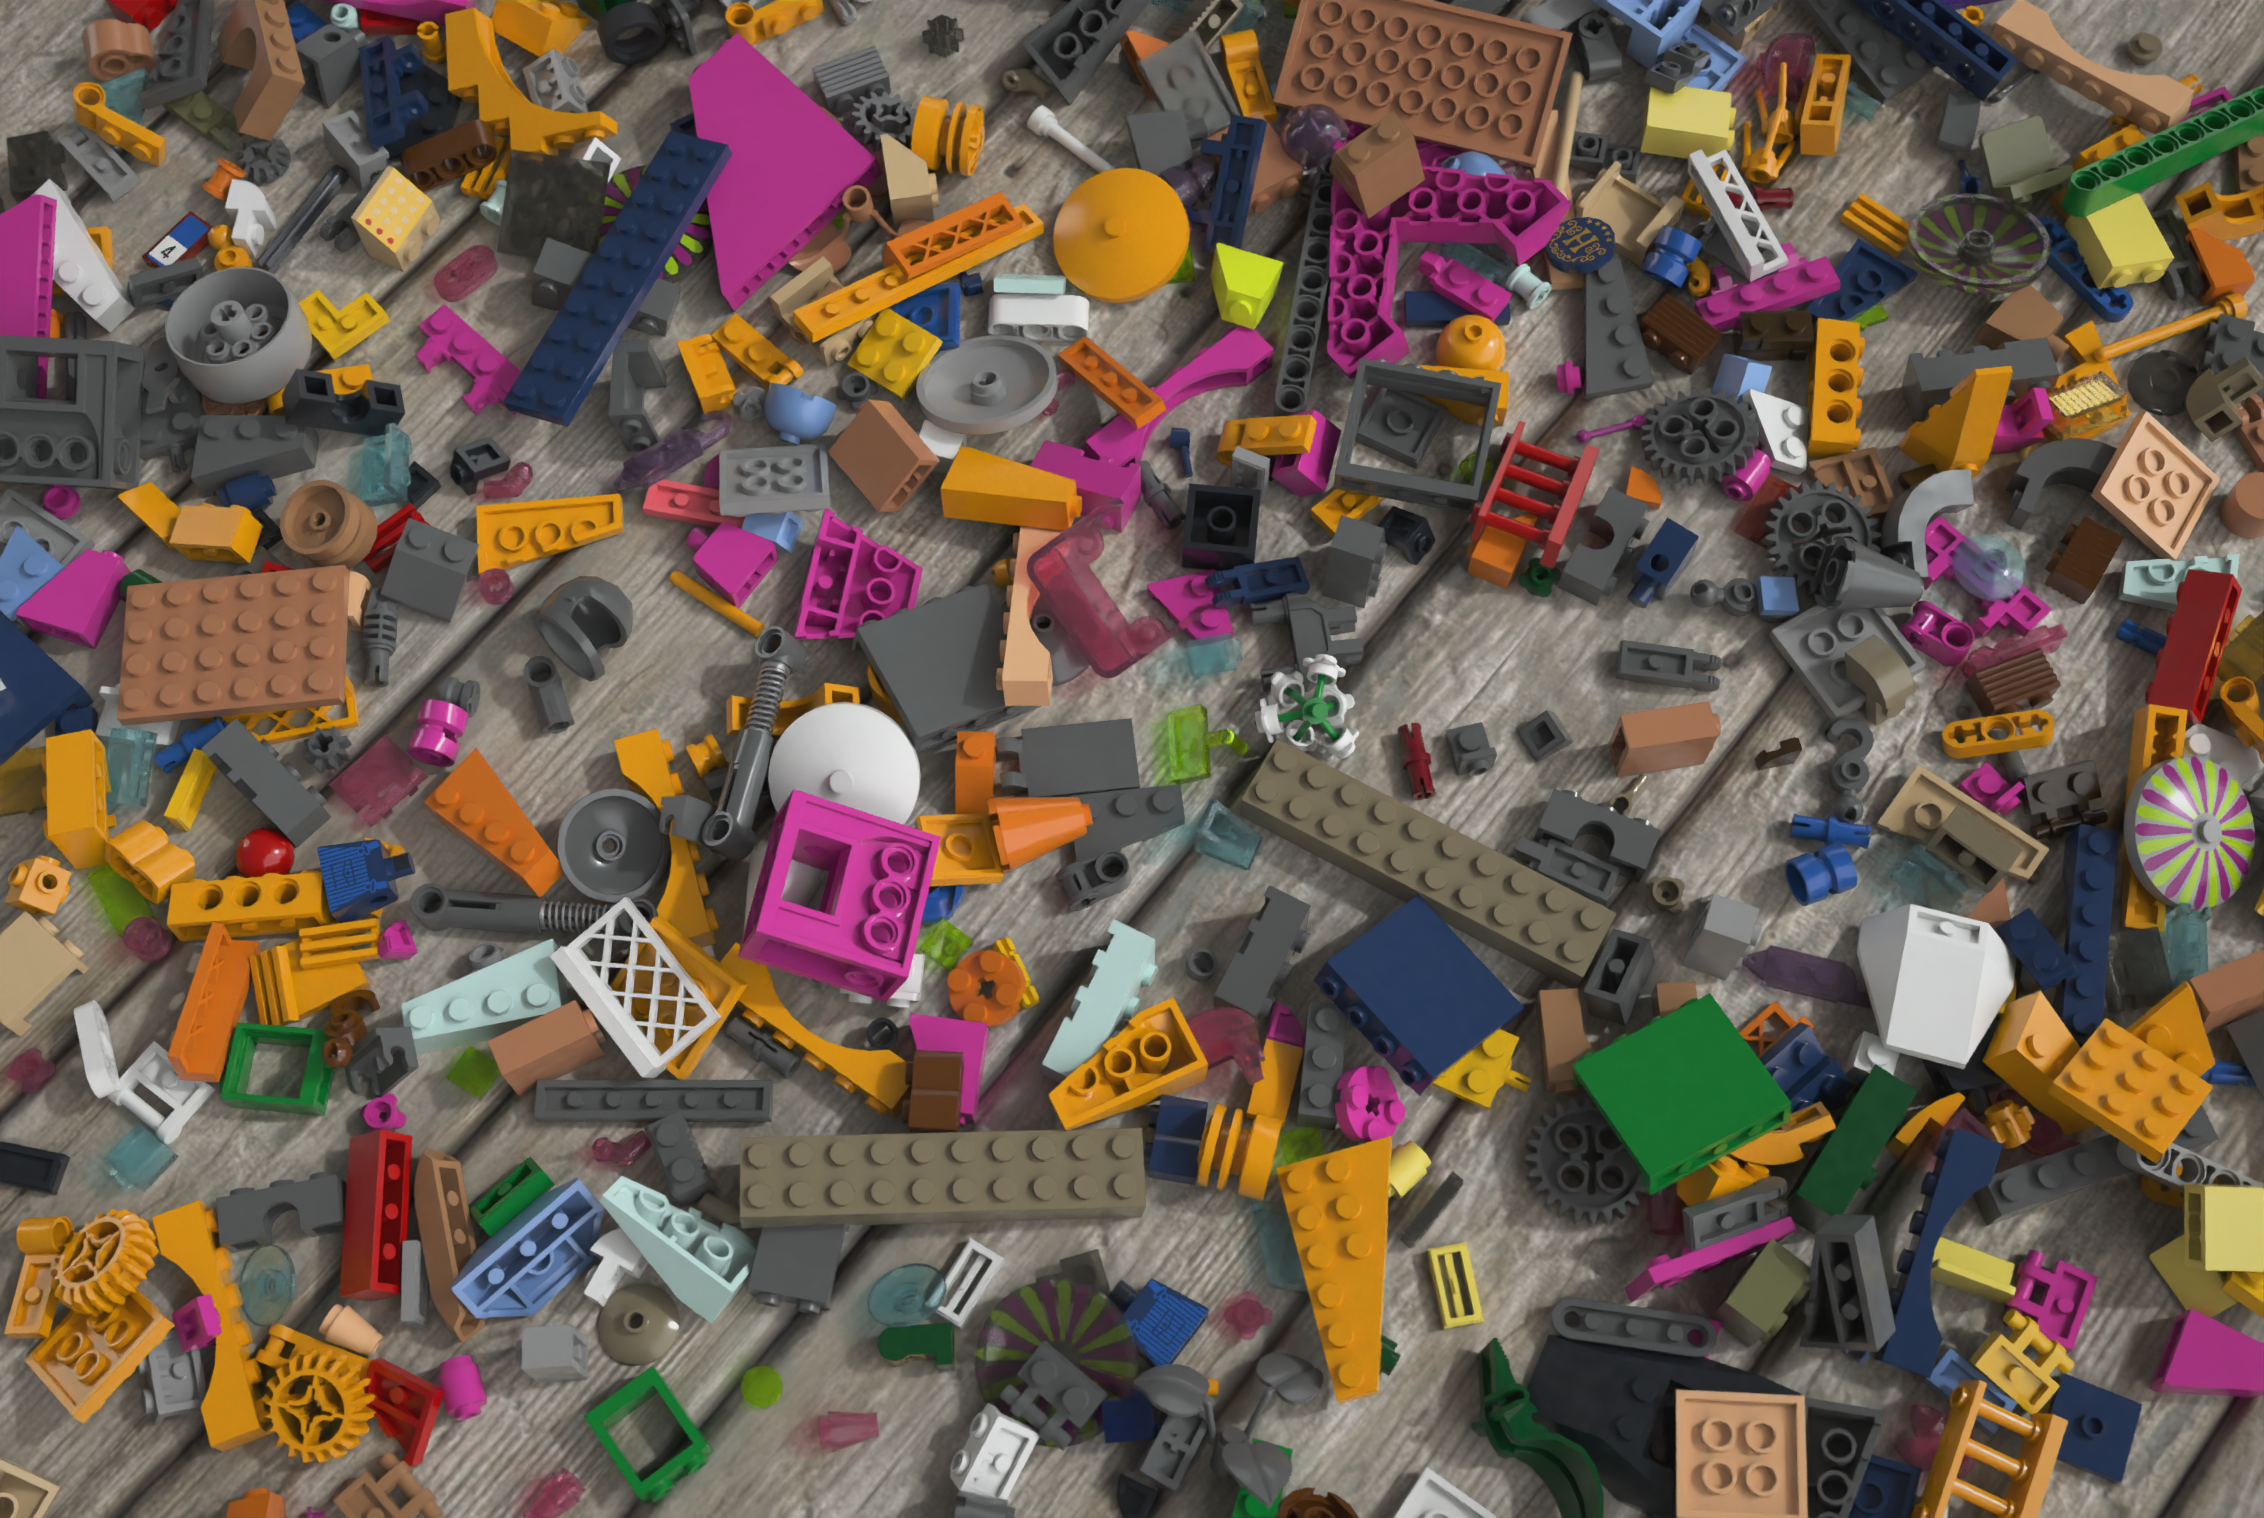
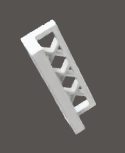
[1688,149,1789,282]

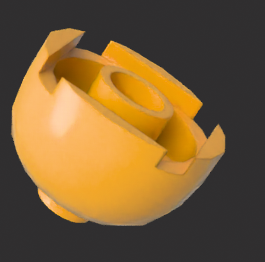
[1435,315,1505,371]

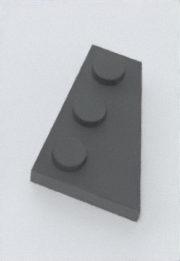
[1069,784,1185,862]

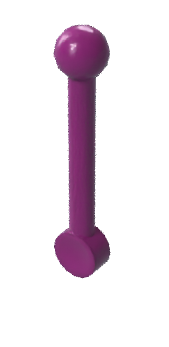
[1576,415,1646,443]

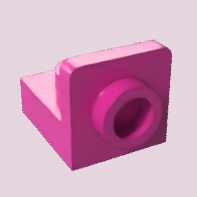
[1957,762,2025,817]
[171,1294,222,1353]

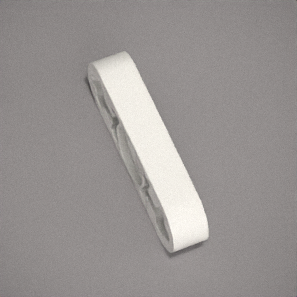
[74,1000,121,1099]

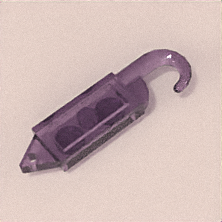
[614,411,734,491]
[1742,945,1872,1009]

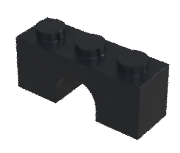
[282,369,405,438]

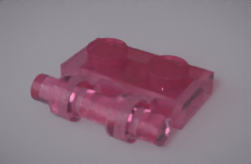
[329,735,428,827]

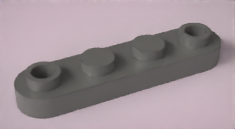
[1551,1298,1717,1358]

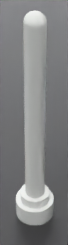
[1027,105,1116,173]

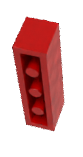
[2145,569,2242,724]
[339,1129,412,1302]

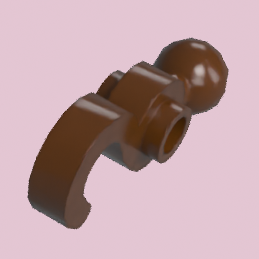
[321,989,380,1069]

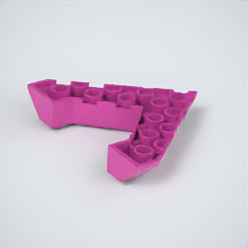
[1327,156,1571,379]

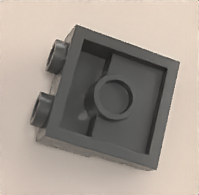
[2198,314,2264,402]

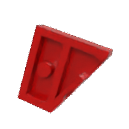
[364,1358,444,1467]

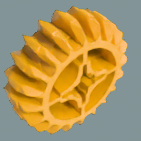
[50,1208,159,1317]
[261,1349,376,1463]

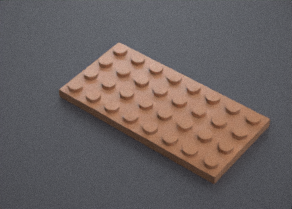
[1273,0,1572,168]

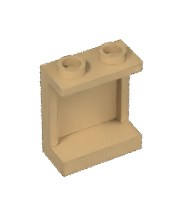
[1574,161,1685,267]
[770,256,878,368]
[0,911,89,1037]

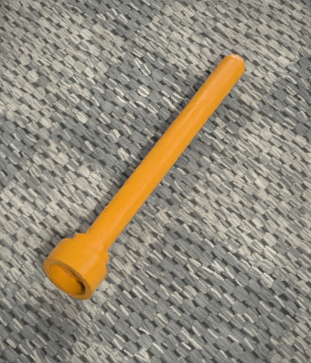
[2094,292,2248,361]

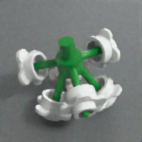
[1254,654,1359,762]

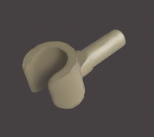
[1609,774,1648,817]

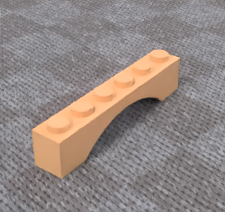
[1992,0,2194,134]
[996,526,1067,706]

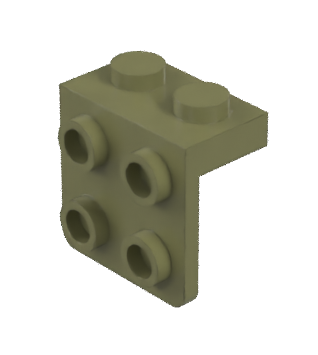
[1979,116,2074,205]

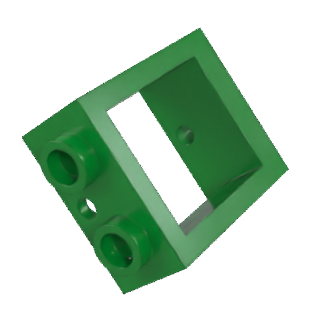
[219,1022,335,1116]
[584,1366,713,1502]

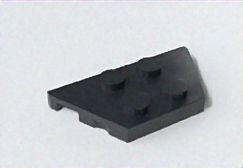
[384,64,461,160]

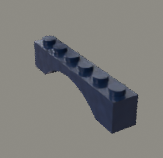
[2052,824,2118,1048]
[1874,1127,2003,1378]

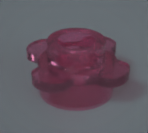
[8,1048,56,1094]
[1224,1291,1273,1340]

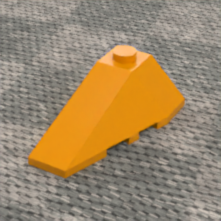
[1900,366,2013,478]
[1048,997,1208,1131]

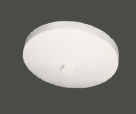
[768,702,921,825]

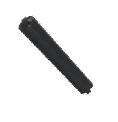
[256,164,349,274]

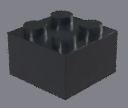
[1182,483,1261,571]

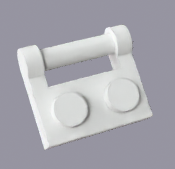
[108,1041,215,1144]

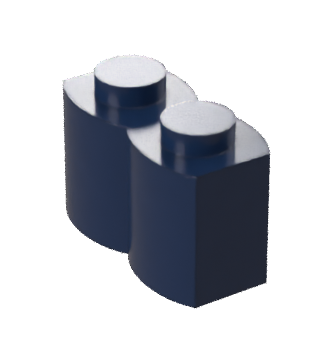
[1143,1095,1208,1185]

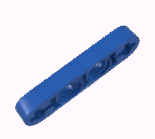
[2025,217,2133,322]

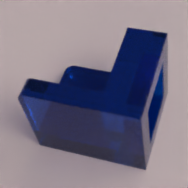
[1102,1388,1155,1444]

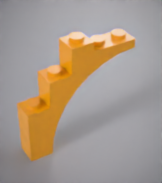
[445,8,618,168]

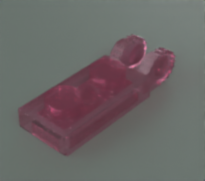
[1961,623,2068,679]

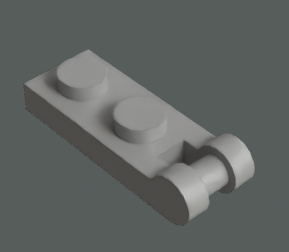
[57,124,141,202]

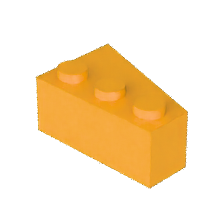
[41,729,117,870]
[1983,991,2097,1135]

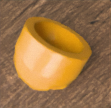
[991,557,1014,588]

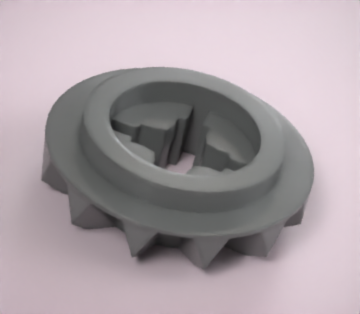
[235,137,291,184]

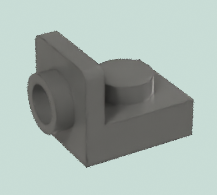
[1445,722,1497,776]

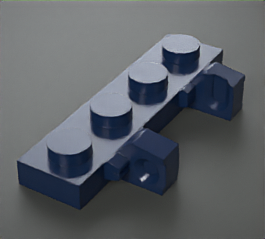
[359,35,429,149]
[1187,114,1267,254]

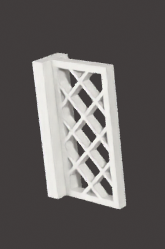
[550,897,721,1078]

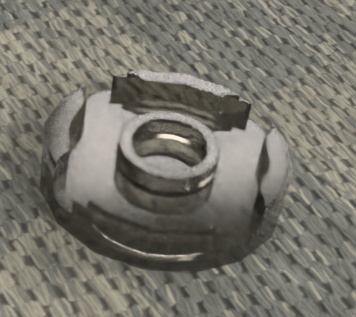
[2127,350,2198,416]

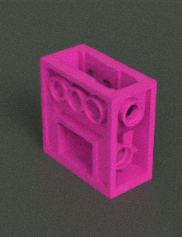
[738,789,941,1002]

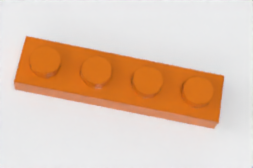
[1057,336,1166,429]

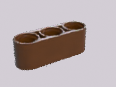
[400,120,498,192]

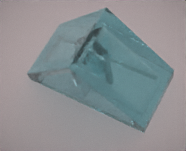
[1195,799,1263,870]

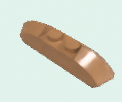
[414,1147,487,1343]

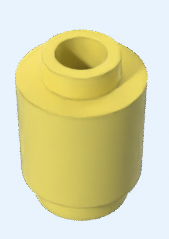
[1388,1140,1431,1199]

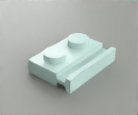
[994,274,1066,295]

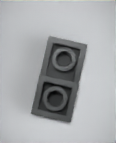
[1644,41,1710,94]
[1936,88,1981,155]
[1570,132,1642,183]

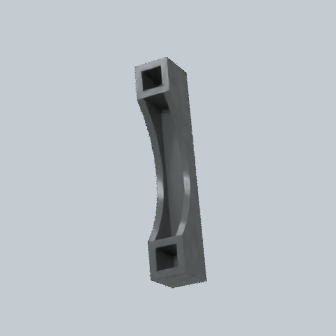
[1973,1104,2219,1226]

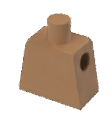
[1975,280,2070,363]

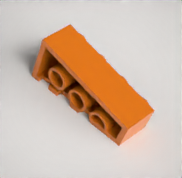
[424,748,563,898]

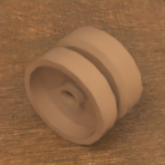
[280,479,378,569]

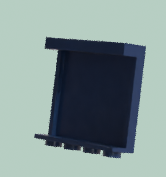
[0,613,94,766]
[1314,895,1524,1096]

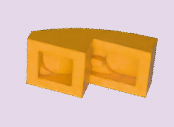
[1246,1039,1304,1127]
[1885,1093,1966,1156]

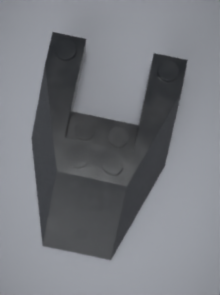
[1527,1335,1801,1518]

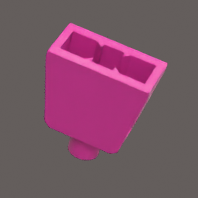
[686,522,779,608]

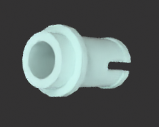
[330,3,361,33]

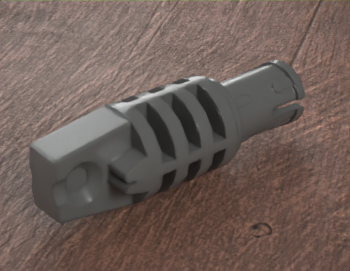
[362,587,398,687]

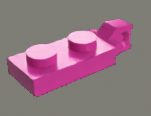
[1418,249,1512,322]

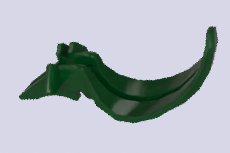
[1471,1338,1604,1518]

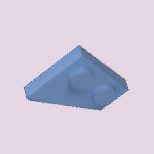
[0,526,64,622]

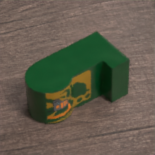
[877,1323,955,1371]

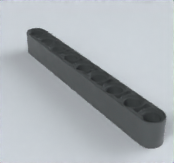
[1274,151,1335,417]

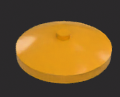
[1053,168,1190,303]

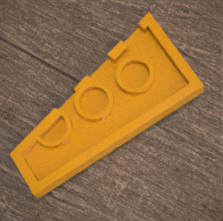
[476,494,624,578]

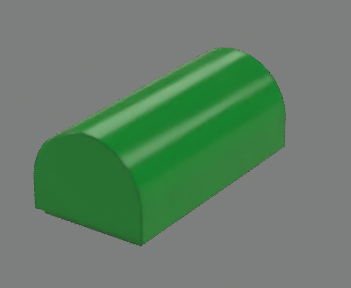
[469,1157,555,1237]

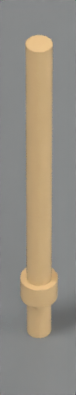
[1552,71,1583,232]

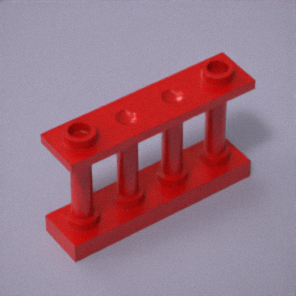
[1469,421,1600,569]

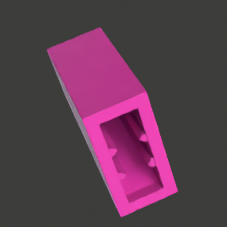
[16,549,131,649]
[909,1013,989,1127]
[2150,1309,2264,1398]

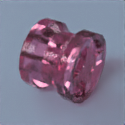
[123,916,171,962]

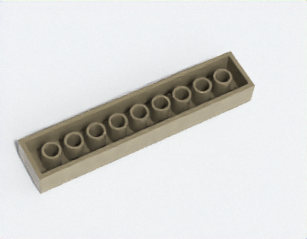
[1240,739,1617,989]
[740,1128,1146,1228]

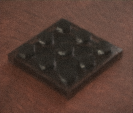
[496,150,610,259]

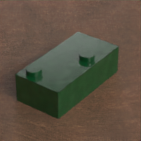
[1785,1064,1918,1235]

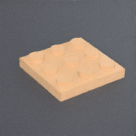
[2091,411,2220,561]
[1676,1390,1808,1518]

